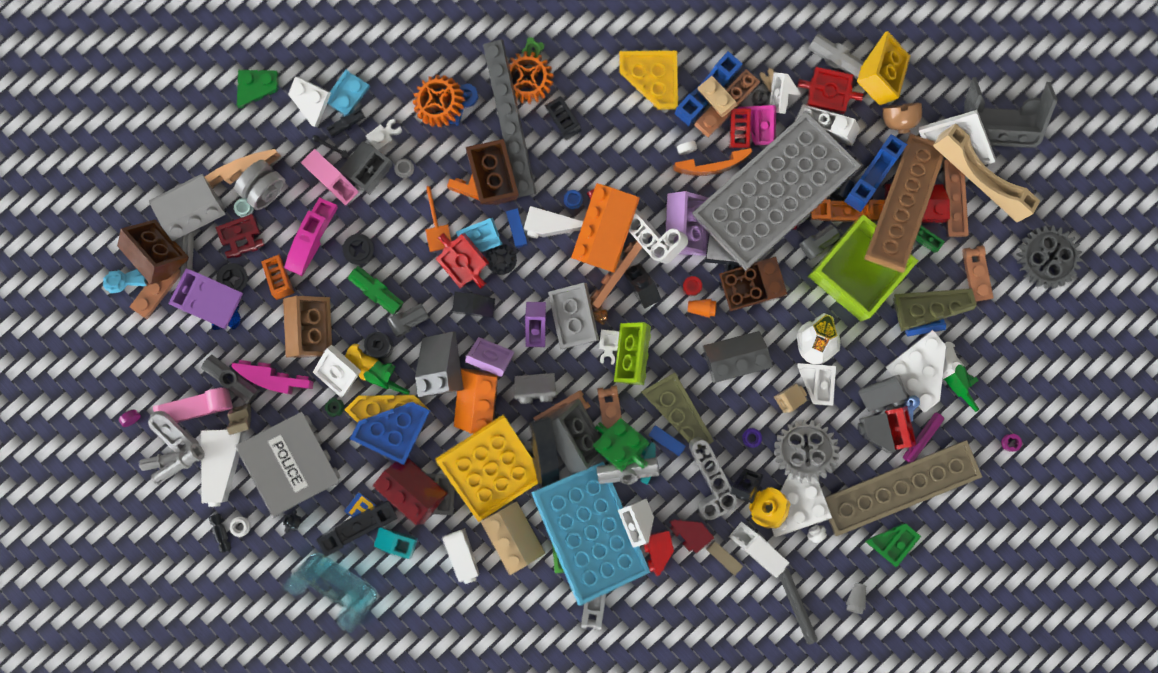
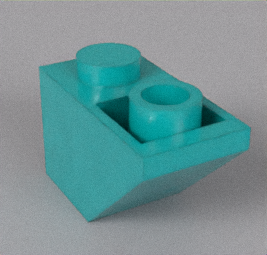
[374,527,418,559]

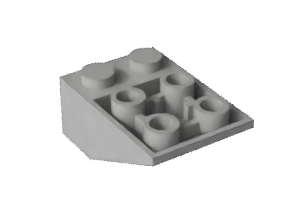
[515,373,556,404]

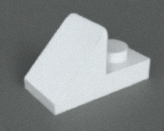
[769,72,800,114]

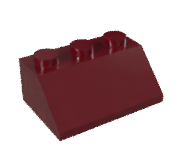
[372,458,448,525]

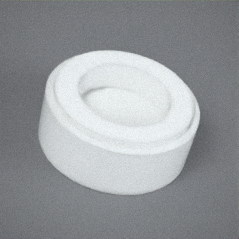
[677,141,697,155]

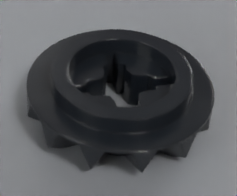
[343,234,375,265]
[486,244,517,275]
[216,263,249,292]

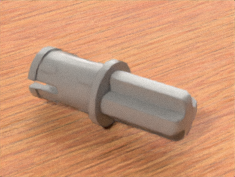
[139,453,177,471]

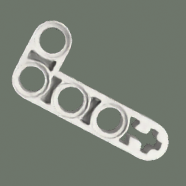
[629,208,688,264]

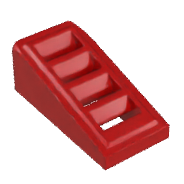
[729,108,751,149]

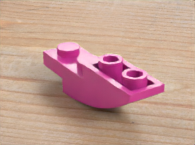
[284,197,338,276]
[231,360,314,395]

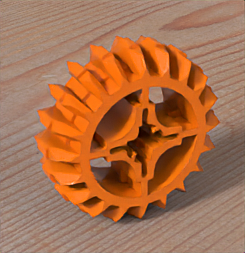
[508,51,554,104]
[413,74,465,128]

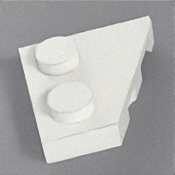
[288,77,331,127]
[797,363,836,406]

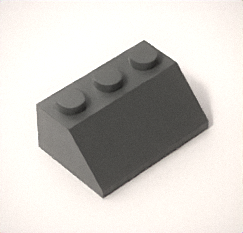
[703,331,773,383]
[549,399,601,474]

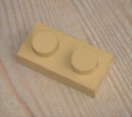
[697,76,737,118]

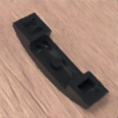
[316,501,398,557]

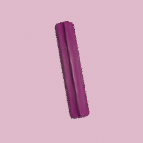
[903,412,945,463]

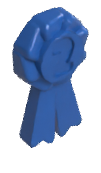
[438,84,479,126]

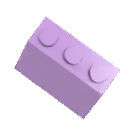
[666,191,709,256]

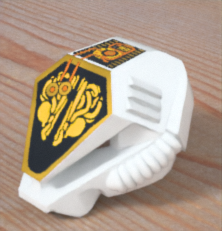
[797,313,841,364]

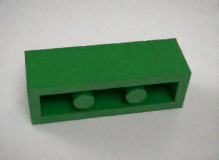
[915,225,945,253]

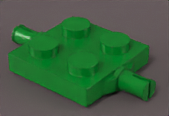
[593,418,650,472]

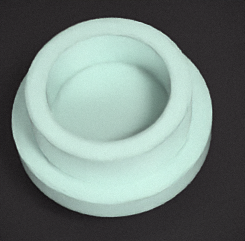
[234,198,254,217]

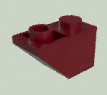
[669,519,714,554]

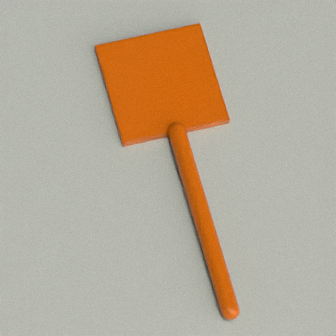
[425,186,451,252]

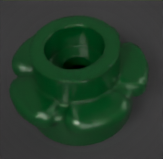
[325,398,344,417]

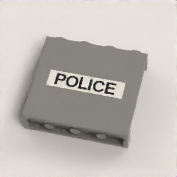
[235,412,340,518]

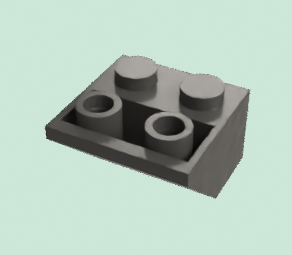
[339,141,393,195]

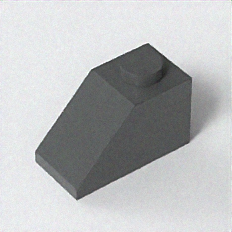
[858,413,896,453]

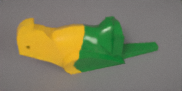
[345,344,410,395]

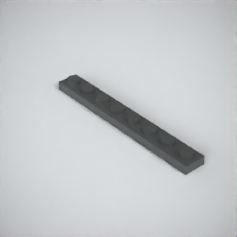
[483,39,536,198]

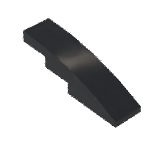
[529,416,560,489]

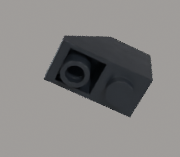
[624,263,662,309]

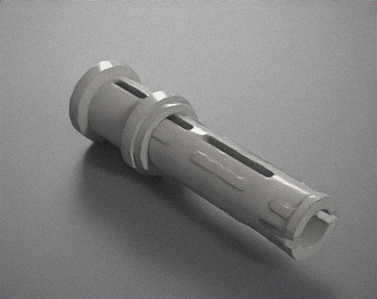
[151,444,204,485]

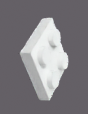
[313,345,361,398]

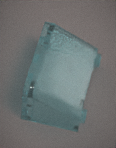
[282,553,377,633]

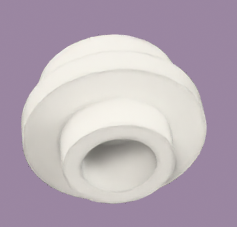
[230,517,250,537]
[807,525,827,543]

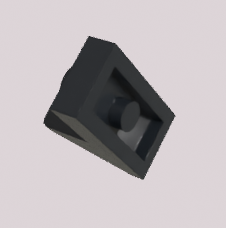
[730,468,763,503]

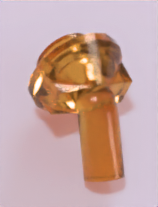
[593,306,608,325]

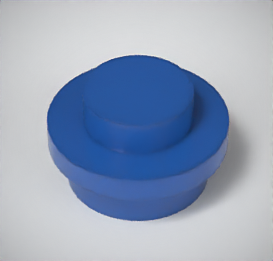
[564,190,583,210]

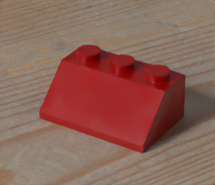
[885,184,950,223]

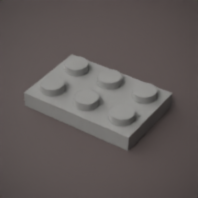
[548,283,599,349]

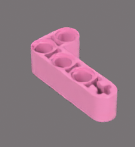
[153,388,233,423]

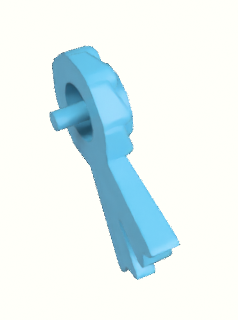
[103,269,147,293]

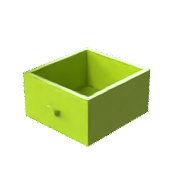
[808,214,918,322]

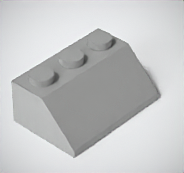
[149,174,226,241]

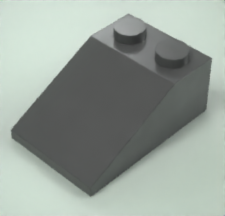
[415,331,464,397]

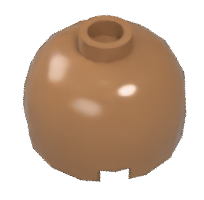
[882,103,922,134]

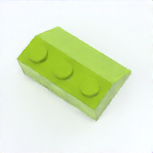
[614,323,651,385]

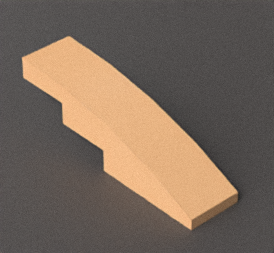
[205,149,281,188]

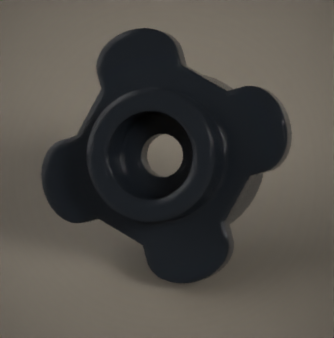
[283,510,301,533]

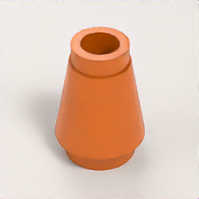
[688,299,716,318]

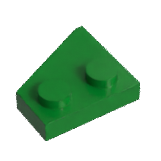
[237,70,279,108]
[865,523,921,567]

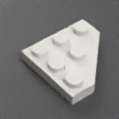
[919,110,996,165]
[886,330,946,413]
[772,462,832,538]

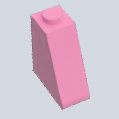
[301,149,359,206]

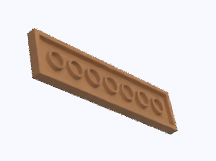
[864,134,944,273]

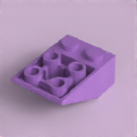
[168,268,243,329]

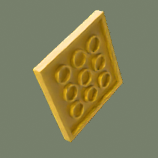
[436,415,538,522]

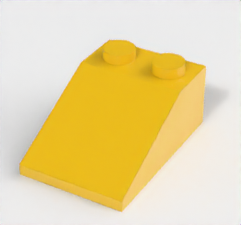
[857,31,910,105]

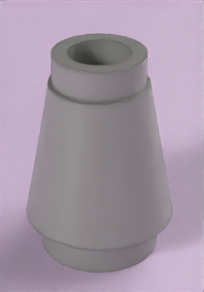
[846,583,867,614]

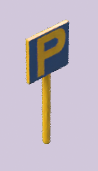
[344,492,376,517]

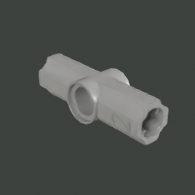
[808,34,864,79]
[597,457,660,484]

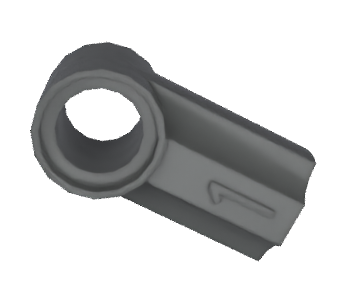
[799,224,841,260]
[387,303,429,338]

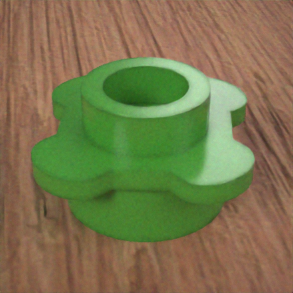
[522,37,545,58]

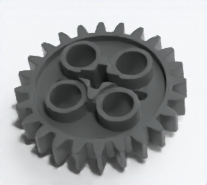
[1016,225,1083,289]

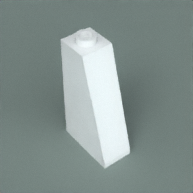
[201,430,246,507]

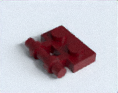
[215,214,265,259]

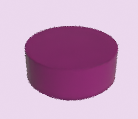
[119,409,141,427]

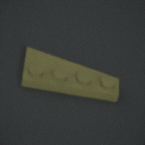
[893,289,977,332]
[641,373,714,450]

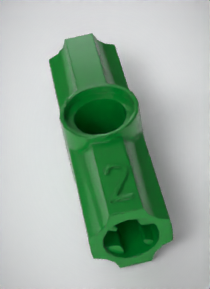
[347,266,404,316]

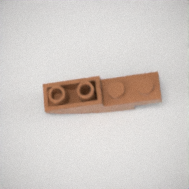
[694,69,760,138]

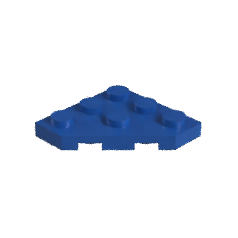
[350,402,431,465]

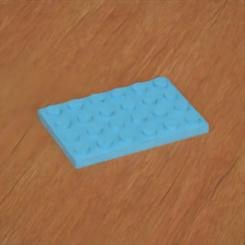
[531,461,650,606]

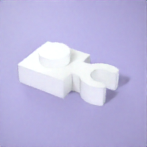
[366,119,402,152]
[599,329,619,365]

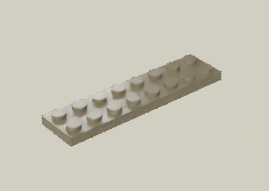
[825,440,982,536]

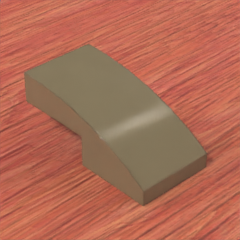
[227,404,251,435]

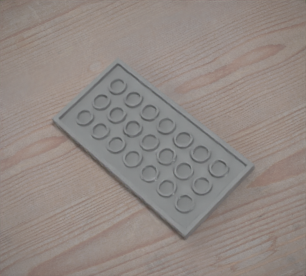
[692,112,861,271]

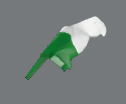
[943,342,980,412]

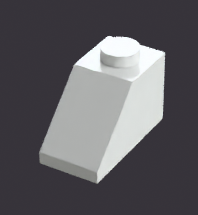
[618,499,654,548]

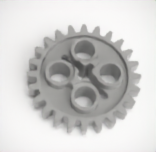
[774,420,840,483]

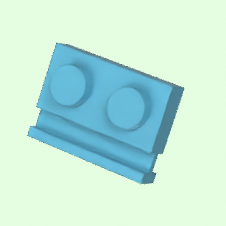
[327,70,370,116]
[456,218,502,253]

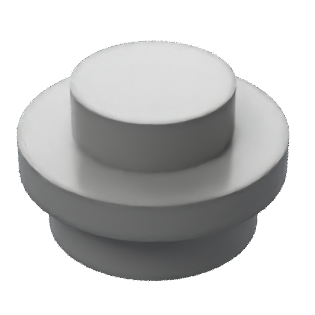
[394,159,414,178]

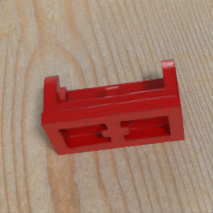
[884,406,917,450]

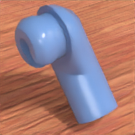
[904,395,920,421]

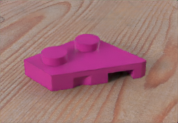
[738,105,776,145]

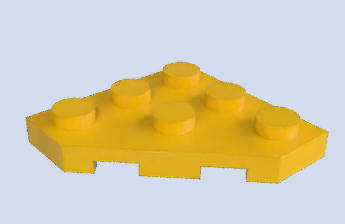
[619,51,678,110]
[345,395,429,423]

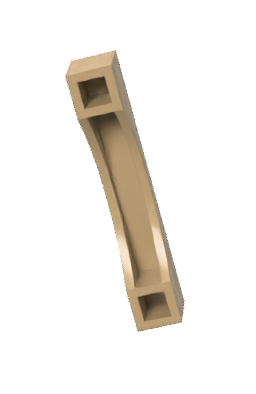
[933,123,1040,222]

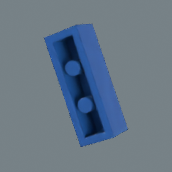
[506,208,528,248]
[648,425,686,456]

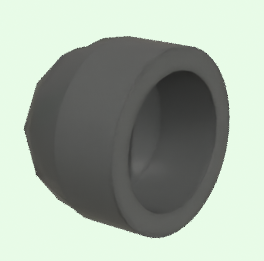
[752,90,768,106]

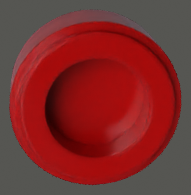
[682,276,703,296]

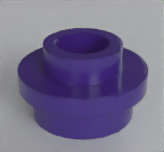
[742,428,762,448]

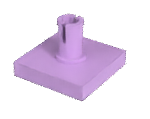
[465,337,514,377]

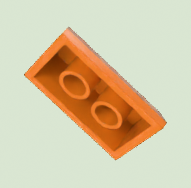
[454,368,499,434]

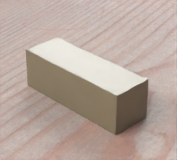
[706,540,743,575]

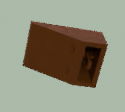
[719,257,787,311]

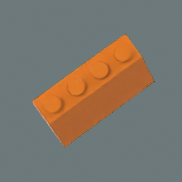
[571,183,640,273]

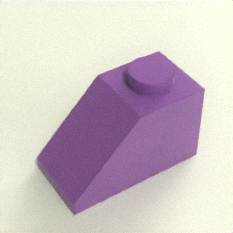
[525,302,546,347]

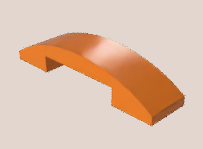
[673,148,752,176]
[811,199,886,222]

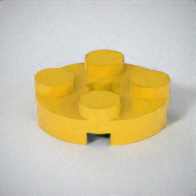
[749,487,790,528]

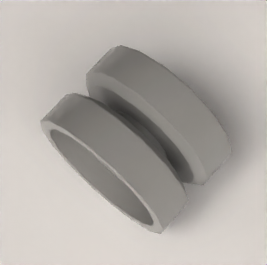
[234,160,285,210]

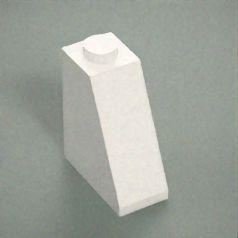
[729,522,789,578]
[442,528,479,584]

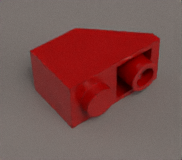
[643,529,674,576]

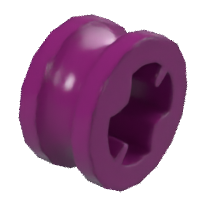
[1001,434,1022,452]

